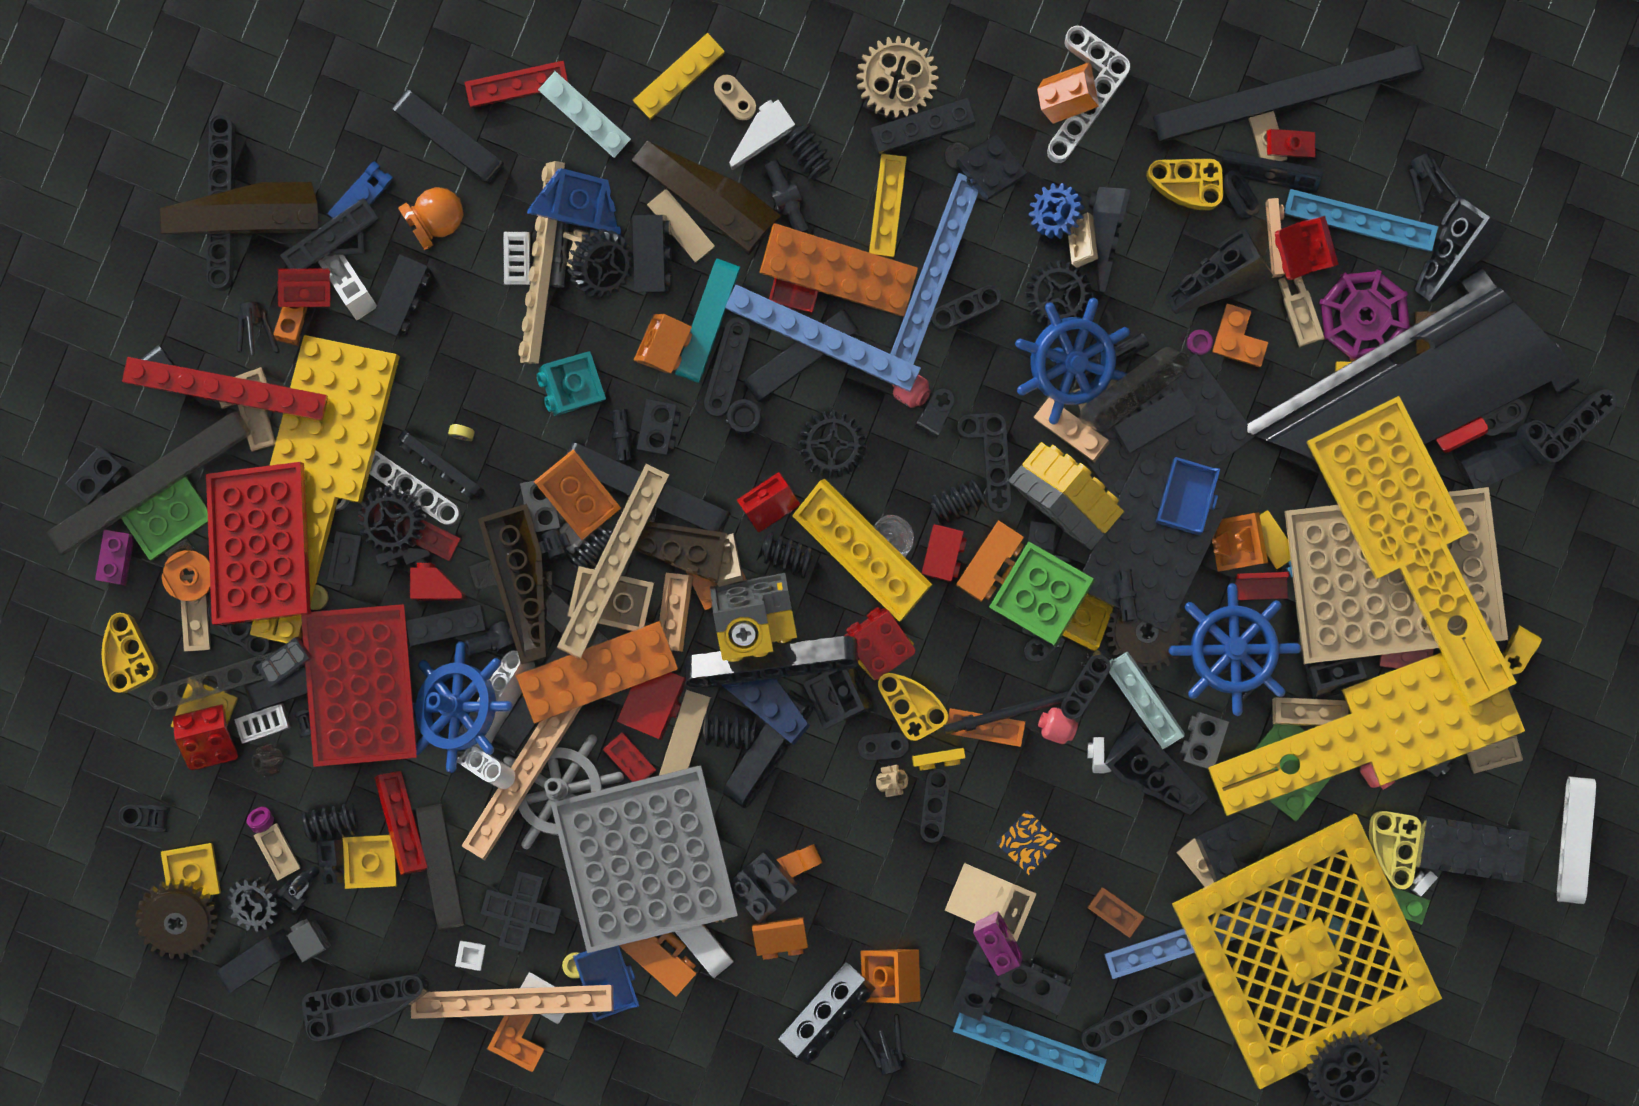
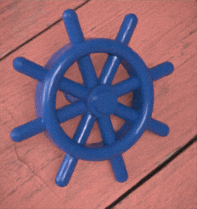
[1015,298,1131,425]
[1169,583,1301,716]
[412,641,513,773]

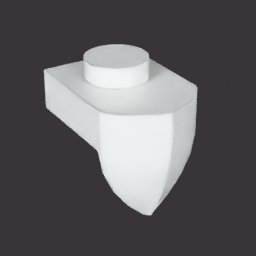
[1087,737,1111,773]

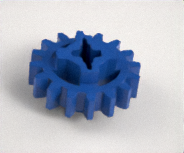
[1029,183,1085,239]

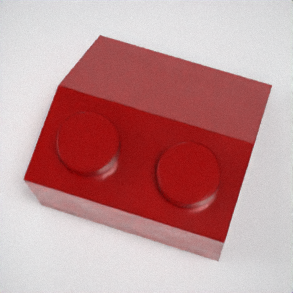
[410,563,467,601]

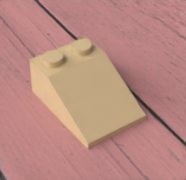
[568,566,654,631]

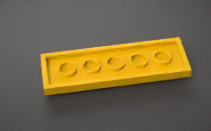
[792,479,932,622]

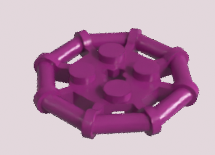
[1319,269,1412,361]

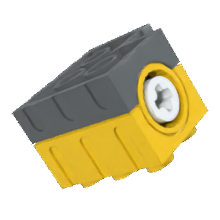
[1008,442,1124,550]
[710,573,797,662]

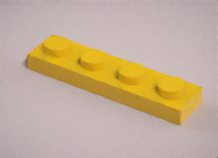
[633,33,725,120]
[869,154,906,258]

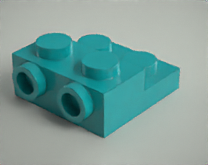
[537,351,606,416]

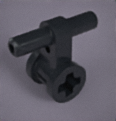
[275,866,319,915]

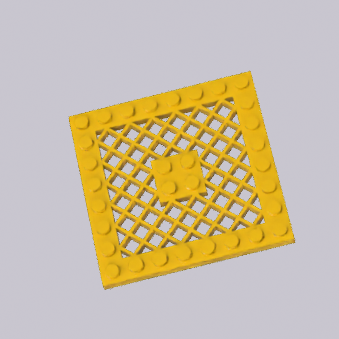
[1172,814,1442,1089]

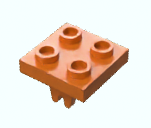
[1212,512,1268,572]

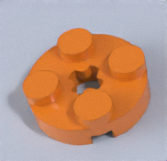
[162,550,211,601]

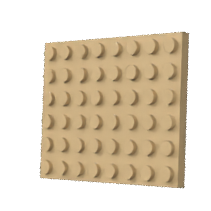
[1285,487,1508,664]

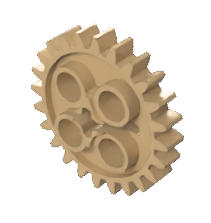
[856,36,939,119]

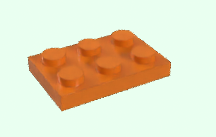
[534,449,621,540]

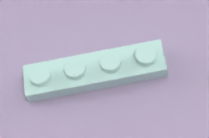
[538,71,631,158]
[1106,651,1185,749]

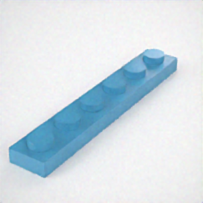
[1284,189,1438,252]
[953,1012,1107,1083]

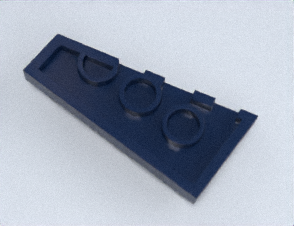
[722,678,810,745]

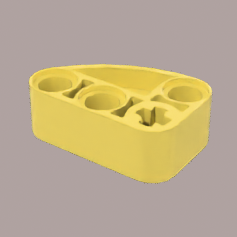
[1369,811,1422,889]

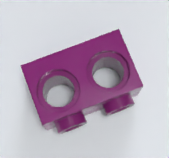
[95,530,134,586]
[973,911,1023,976]

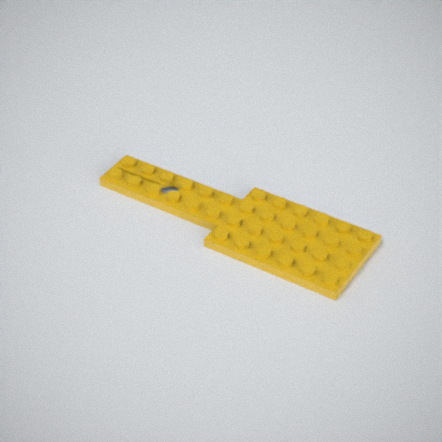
[250,335,400,644]
[1307,396,1516,706]
[1208,646,1525,816]

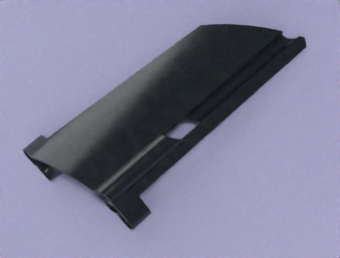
[1247,267,1580,459]

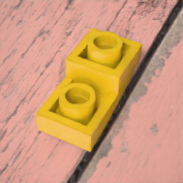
[1260,510,1291,569]

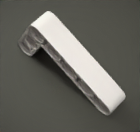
[1047,26,1130,163]
[335,450,461,526]
[457,650,535,789]

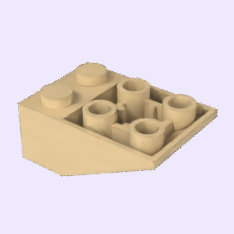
[945,863,1036,941]

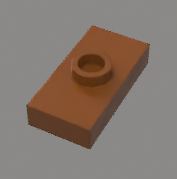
[1087,887,1144,938]

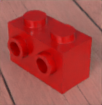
[921,524,967,582]

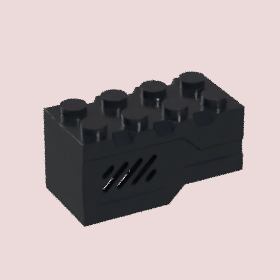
[1416,815,1530,883]

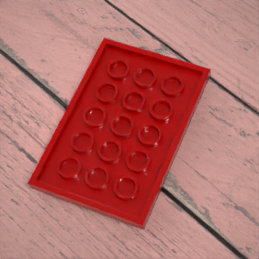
[206,462,311,626]
[301,604,417,767]

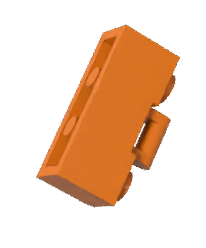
[956,520,1024,602]
[619,932,697,996]

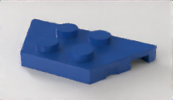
[527,168,621,235]

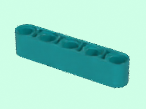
[675,258,741,383]

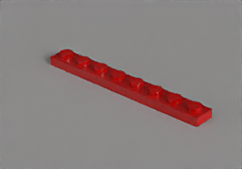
[122,357,328,421]

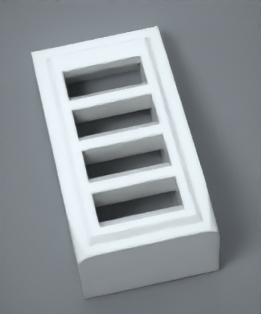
[504,232,530,285]
[234,703,291,744]

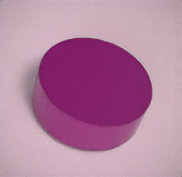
[1187,330,1213,356]
[247,807,274,833]

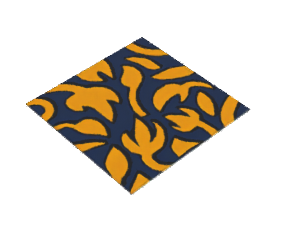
[996,810,1060,875]

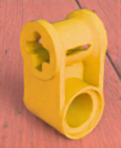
[1502,625,1542,675]

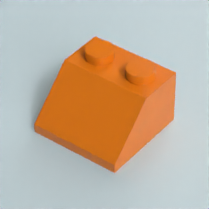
[1037,62,1099,124]
[634,314,692,373]
[752,917,808,960]
[861,949,921,1003]

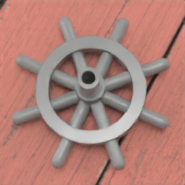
[503,735,624,849]

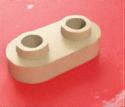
[714,75,756,120]

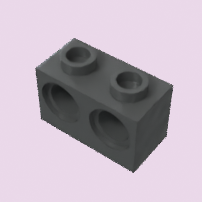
[520,481,565,534]
[1180,712,1229,769]
[287,919,331,962]

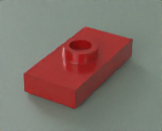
[1267,129,1315,159]
[603,732,656,782]

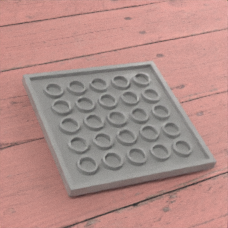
[551,765,738,953]

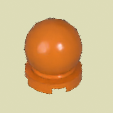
[398,187,464,250]

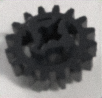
[226,875,281,932]

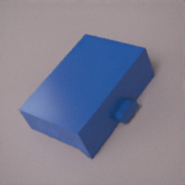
[1155,457,1220,536]
[573,945,639,1021]

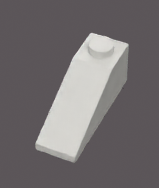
[729,100,795,170]
[318,255,377,321]

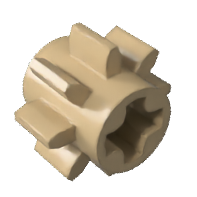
[876,765,908,797]

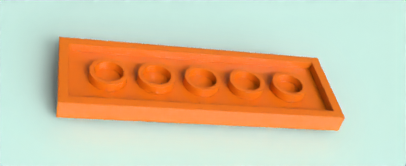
[760,224,918,317]
[516,621,678,723]

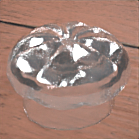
[873,515,914,557]

